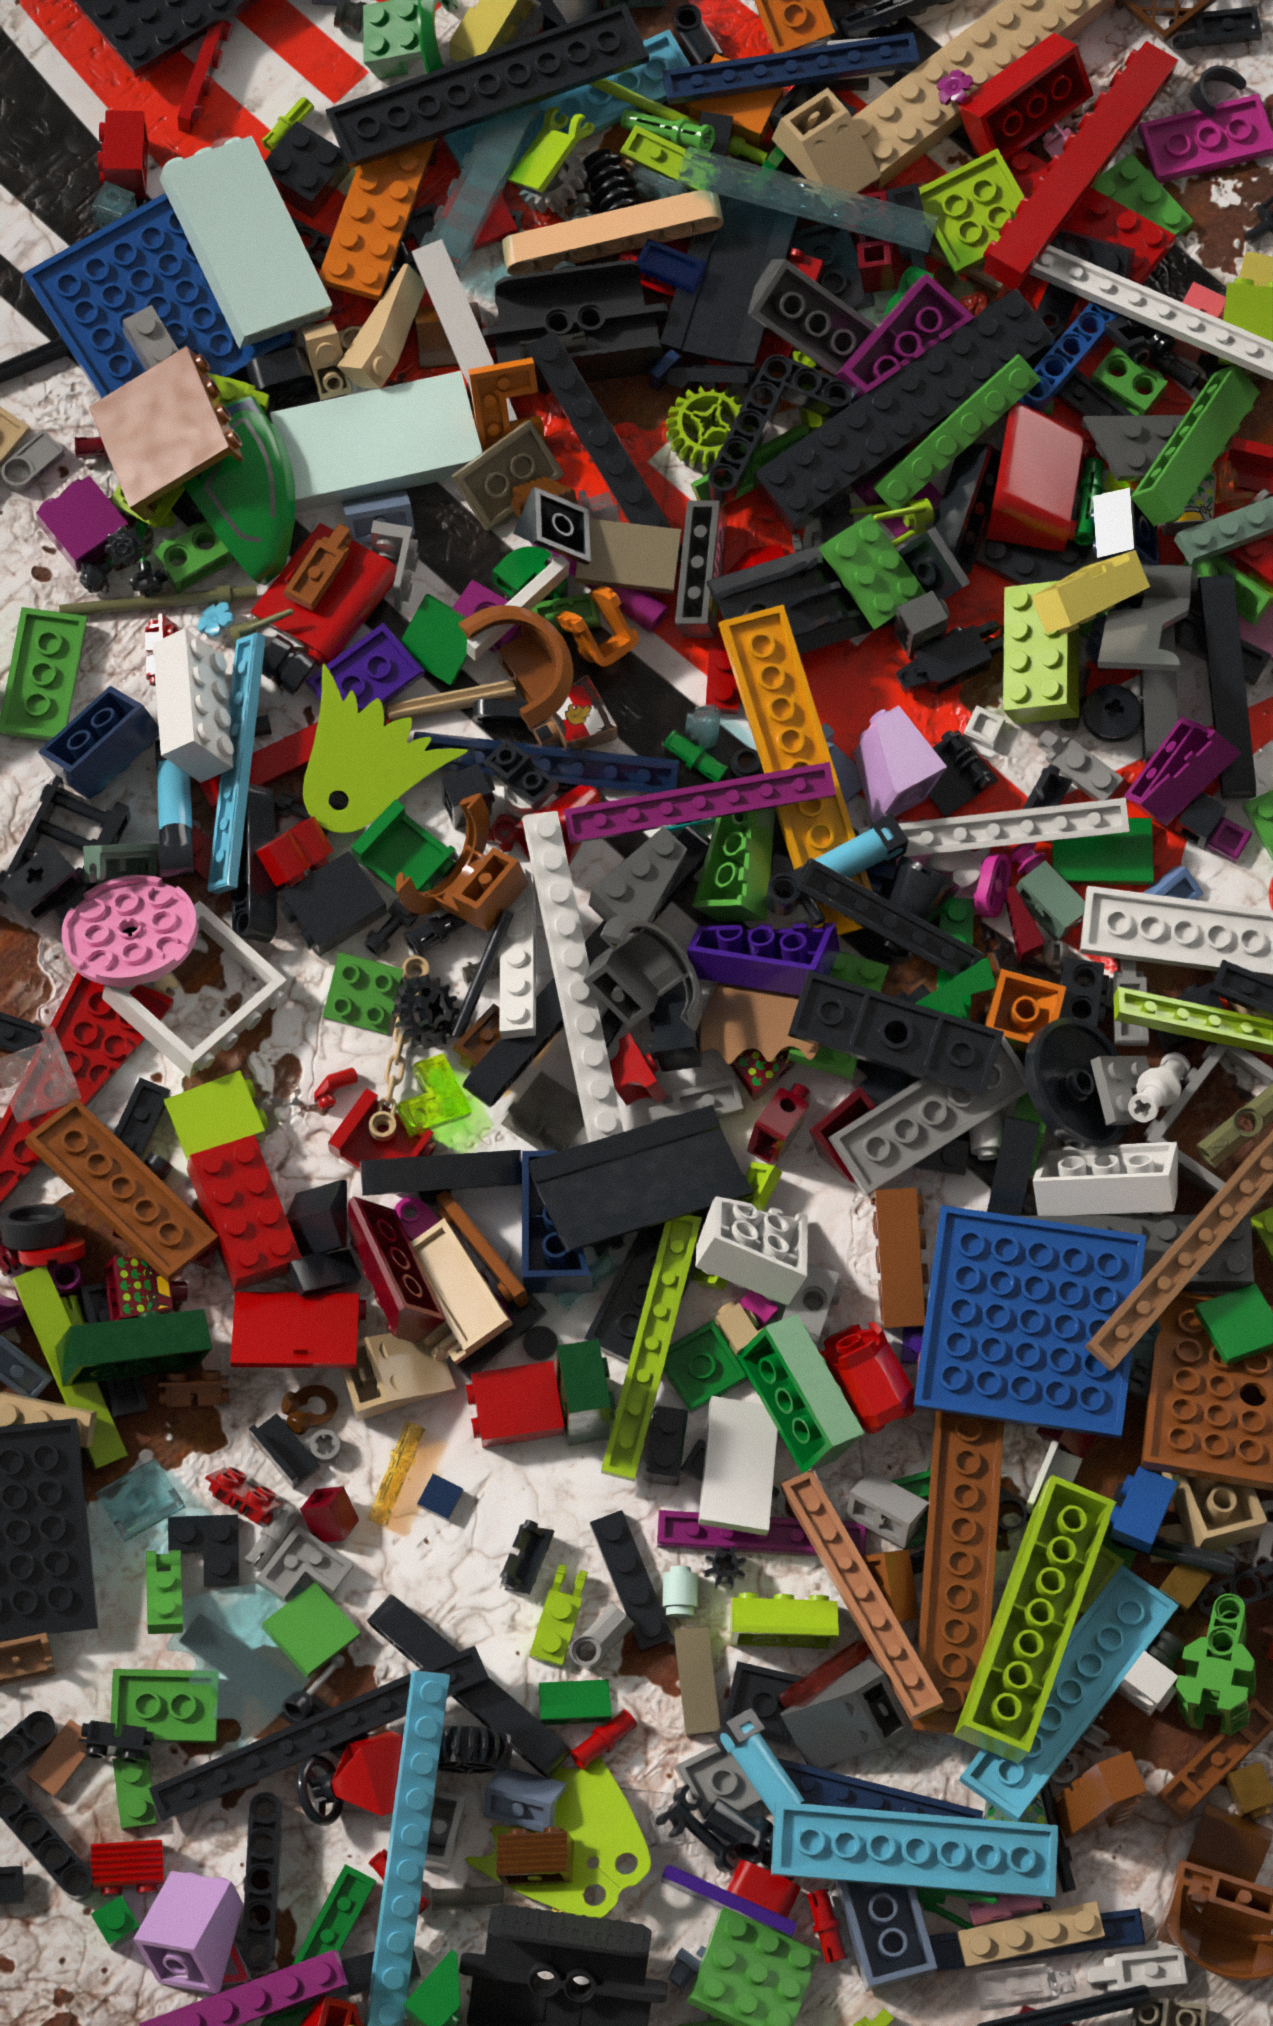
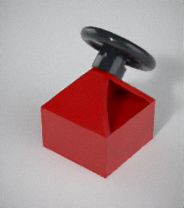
[297,1729,403,1826]

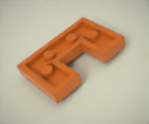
[468,357,545,453]

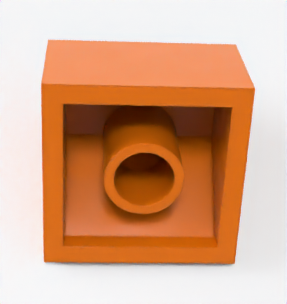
[984,969,1066,1051]

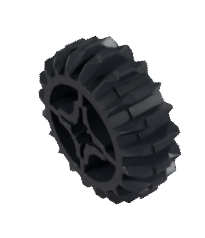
[437,1725,513,1775]

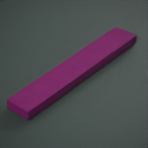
[657,1510,867,1556]

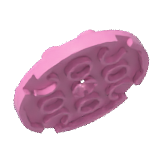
[62,875,198,988]

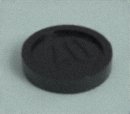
[523,1326,558,1361]

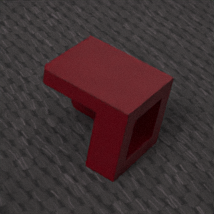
[300,1486,359,1543]

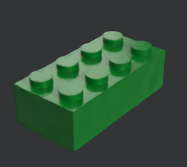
[736,1314,865,1474]

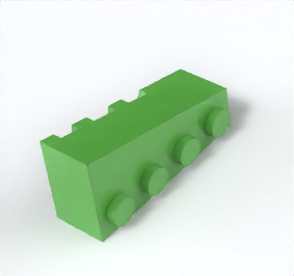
[692,808,775,922]

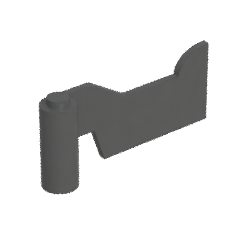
[1098,564,1199,671]

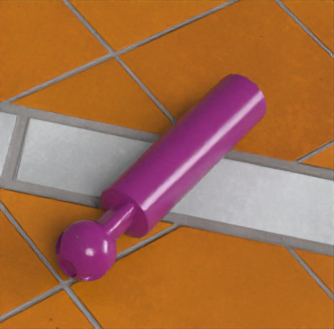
[530,542,669,634]

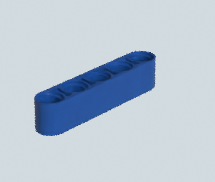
[1017,301,1120,412]

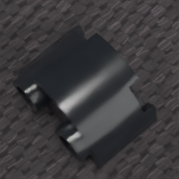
[1104,316,1176,365]

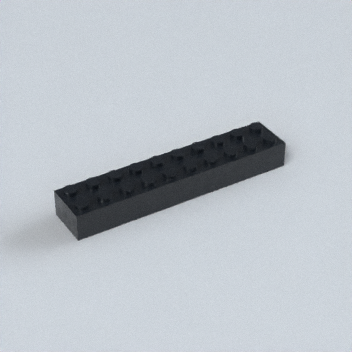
[753,289,1056,535]

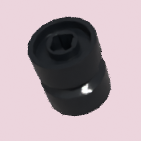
[262,634,317,695]

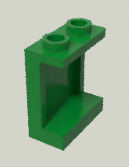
[351,799,457,895]

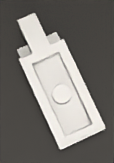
[1086,1948,1189,1991]

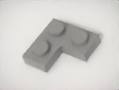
[1090,1056,1150,1125]
[256,1525,354,1602]

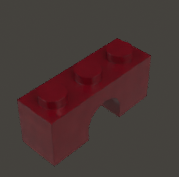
[854,191,897,294]

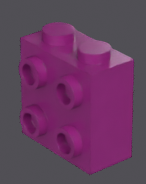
[36,475,129,573]

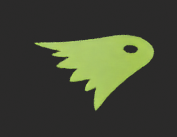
[303,664,468,833]

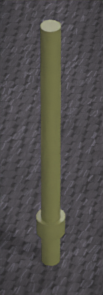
[59,585,258,615]

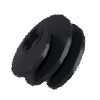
[1082,684,1142,743]

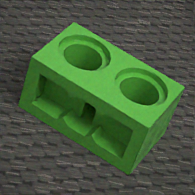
[1091,346,1168,416]
[155,521,233,593]

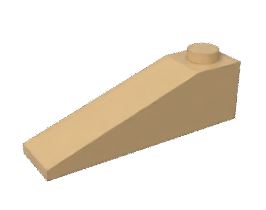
[337,264,426,389]

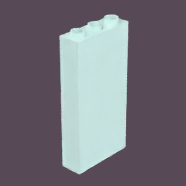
[159,136,332,349]
[270,371,482,513]

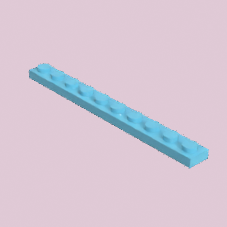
[365,1670,450,2026]

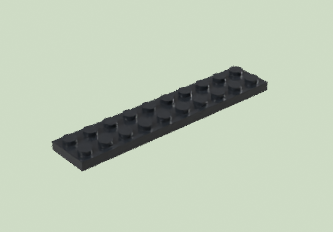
[325,3,649,170]

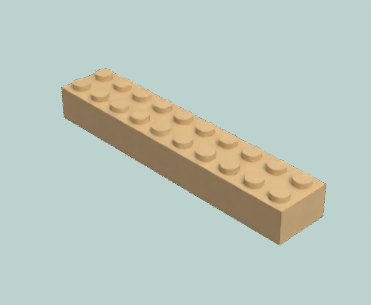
[852,0,1115,190]

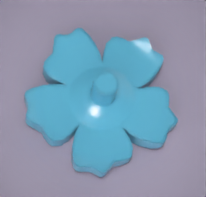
[197,602,235,638]

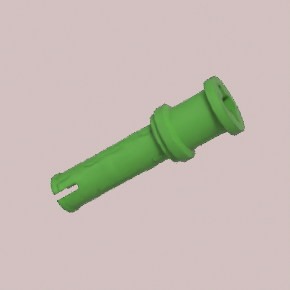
[621,109,715,154]

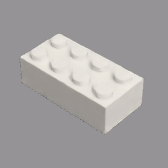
[153,629,234,783]

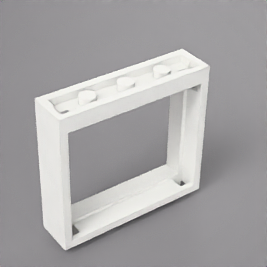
[102,901,287,1078]

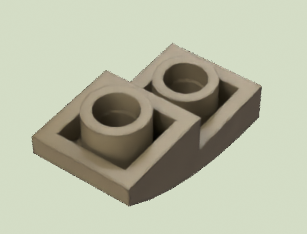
[1131,1996,1210,2026]

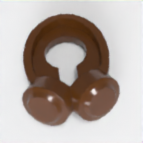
[281,1385,338,1435]

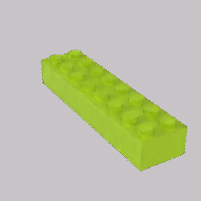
[953,1475,1116,1764]

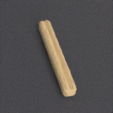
[386,680,516,722]

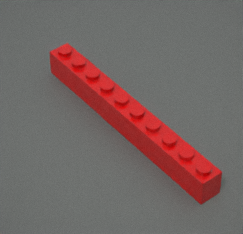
[982,41,1178,290]

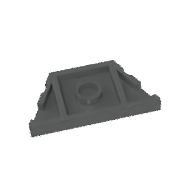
[1081,415,1185,481]

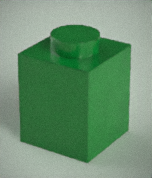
[91,1895,140,1951]

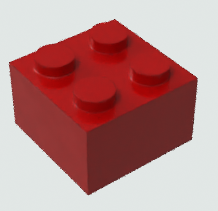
[97,110,149,199]

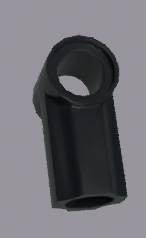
[673,3,723,65]

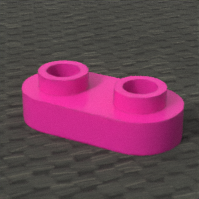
[973,853,1012,918]
[394,1197,441,1242]

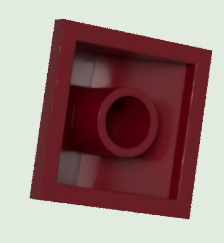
[809,1087,876,1183]

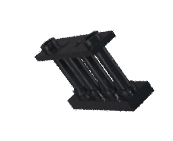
[0,775,131,928]

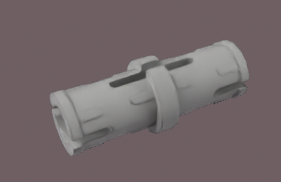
[244,1504,303,1572]

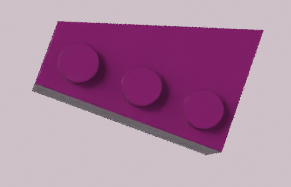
[1124,716,1241,826]

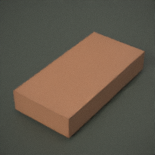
[26,1719,88,1798]

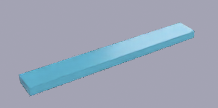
[207,632,266,894]

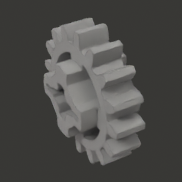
[518,151,587,213]

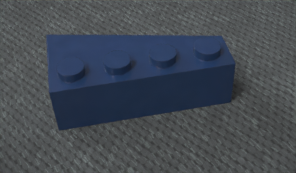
[522,1150,593,1293]

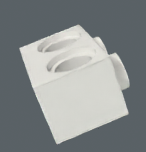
[1116,1651,1178,1716]

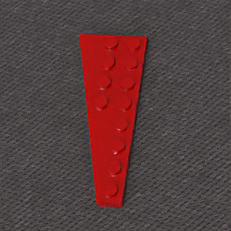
[0,972,174,1207]

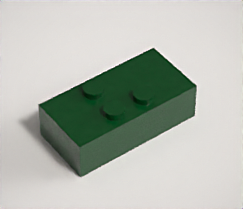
[55,1309,212,1387]
[556,1339,616,1446]

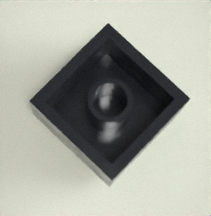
[264,121,350,219]

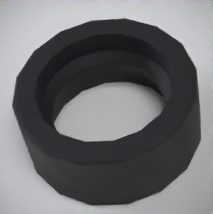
[0,1205,67,1250]

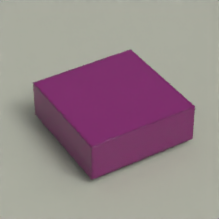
[1207,817,1253,864]

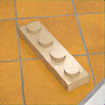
[957,1901,1105,1968]

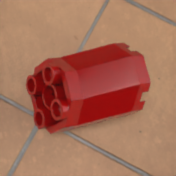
[817,1322,916,1434]

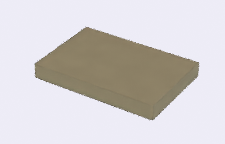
[451,420,565,531]
[575,519,681,594]

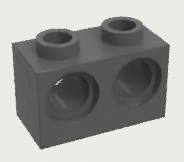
[893,590,950,659]

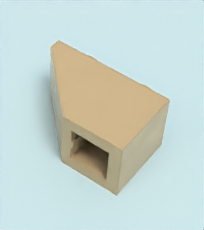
[300,320,352,401]

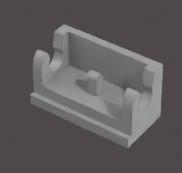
[846,1471,929,1548]

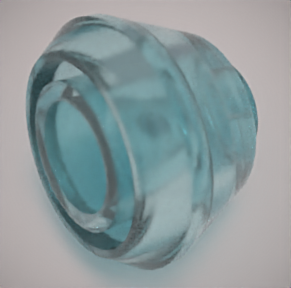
[685,704,721,749]

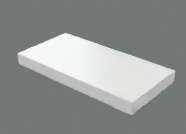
[698,1396,778,1536]

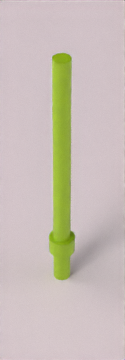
[588,78,768,165]

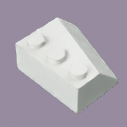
[696,1196,808,1306]

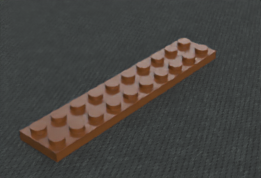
[912,1411,1004,1737]

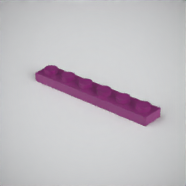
[139,1950,349,2026]

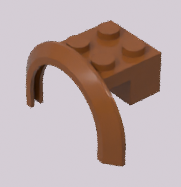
[458,605,573,730]
[396,793,529,932]

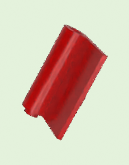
[250,523,397,667]
[230,1292,367,1369]

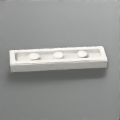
[467,555,570,661]

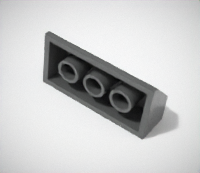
[748,259,877,378]

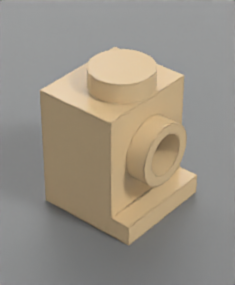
[715,1301,763,1357]

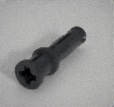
[403,912,469,957]

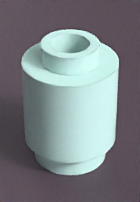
[662,1566,698,1618]

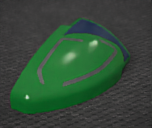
[183,396,296,586]

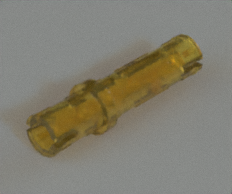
[367,1421,426,1526]

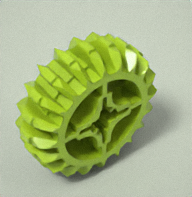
[665,385,753,472]

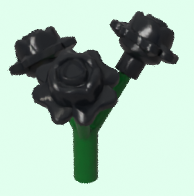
[79,519,168,596]

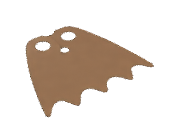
[701,975,830,1064]

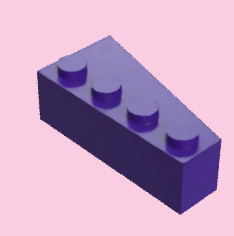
[687,923,840,995]

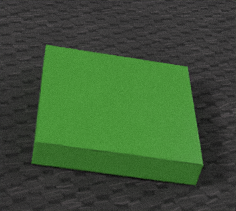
[261,1582,361,1678]

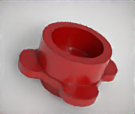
[487,814,518,853]

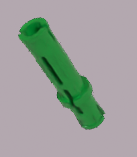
[1074,458,1104,546]

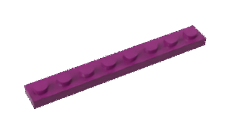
[564,762,836,844]

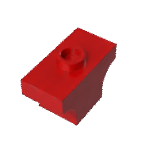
[609,1033,668,1106]

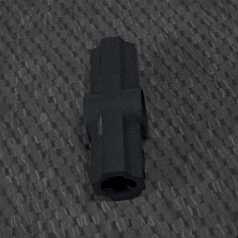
[702,1797,796,1881]

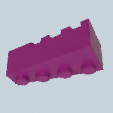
[835,273,974,397]

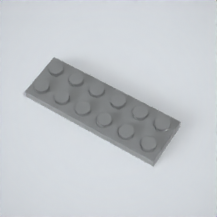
[828,1029,1028,1195]

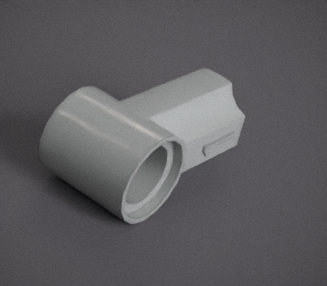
[570,1603,635,1670]

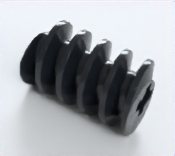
[582,148,640,213]

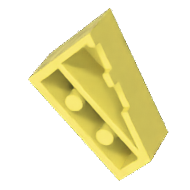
[449,0,536,62]
[1031,550,1150,635]

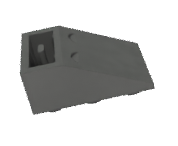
[780,1659,912,1768]

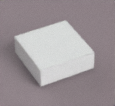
[963,705,1007,751]

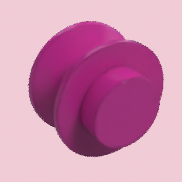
[1009,842,1045,874]

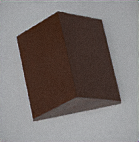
[414,302,482,370]
[1185,1802,1273,1883]

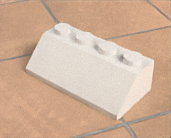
[1033,1142,1178,1216]

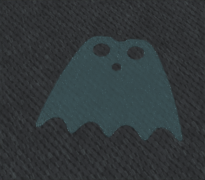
[166,1583,319,1749]

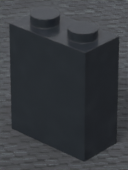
[280,851,387,957]

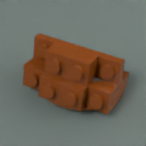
[1156,1860,1273,1981]

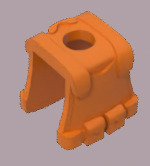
[554,586,639,667]

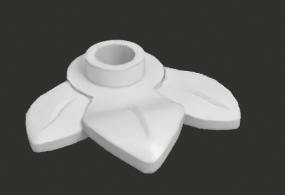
[927,847,990,890]

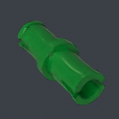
[663,729,729,782]

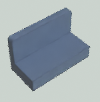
[342,490,415,544]
[484,1768,566,1832]

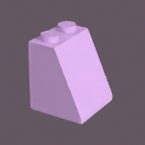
[853,706,947,823]
[134,1871,243,1994]

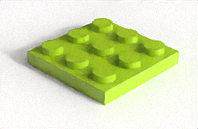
[919,148,1024,276]

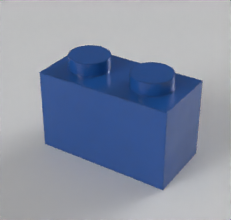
[1108,1466,1178,1554]

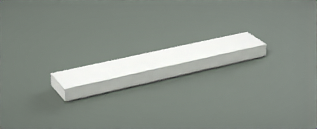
[412,239,518,421]

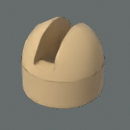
[152,972,179,997]

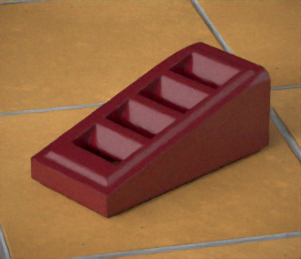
[1005,885,1045,963]

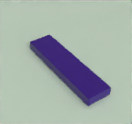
[661,1865,797,1939]

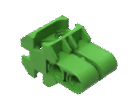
[1176,1594,1256,1735]

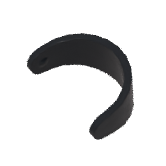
[1190,65,1247,117]

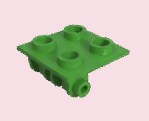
[322,952,404,1034]

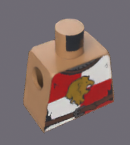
[533,675,617,750]

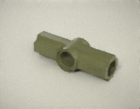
[1196,1083,1273,1168]

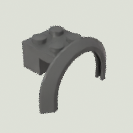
[583,915,703,1031]

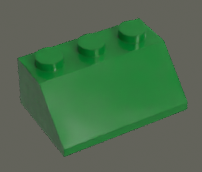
[403,1949,461,2026]

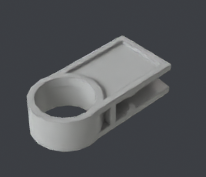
[1,429,65,492]

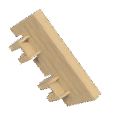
[411,1218,512,1365]

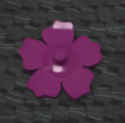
[937,69,974,106]

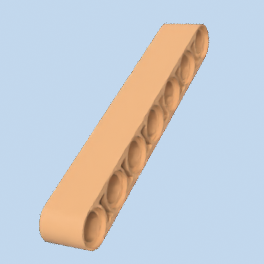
[502,189,723,276]

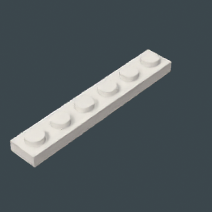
[500,862,536,1039]

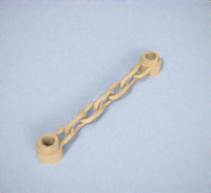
[369,956,429,1141]

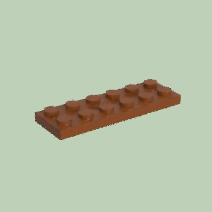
[25,1098,218,1282]

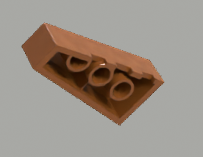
[870,1188,929,1328]
[1053,1751,1147,1839]

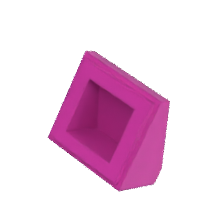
[739,1290,778,1331]

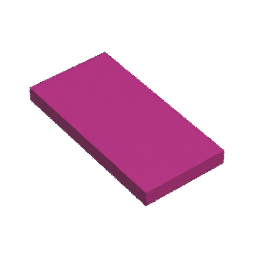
[1137,94,1273,184]

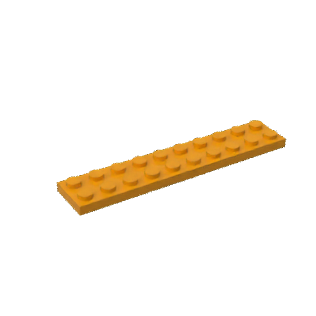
[718,605,873,936]

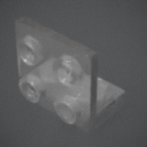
[0,1026,81,1123]

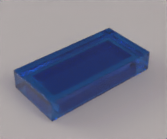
[636,238,707,294]

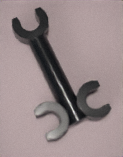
[655,1784,739,1873]

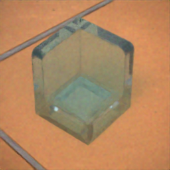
[578,490,620,522]

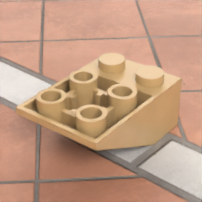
[772,88,882,209]
[340,1333,456,1422]

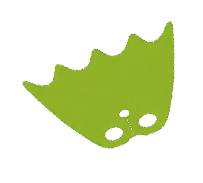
[465,1756,651,1918]

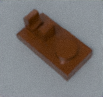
[452,1003,501,1071]

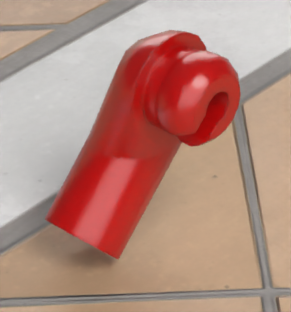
[314,1067,358,1110]

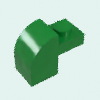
[492,546,568,600]

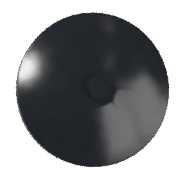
[1025,1017,1133,1151]

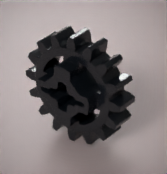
[392,974,460,1049]

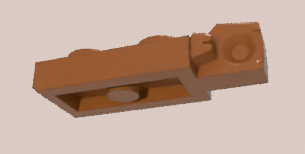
[283,524,353,611]

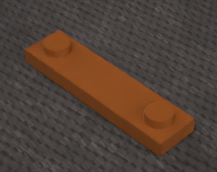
[436,1190,529,1309]
[1155,1698,1273,1822]

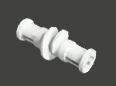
[1128,1052,1190,1123]

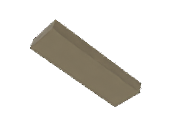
[674,1627,720,1737]

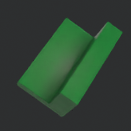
[539,1679,611,1725]

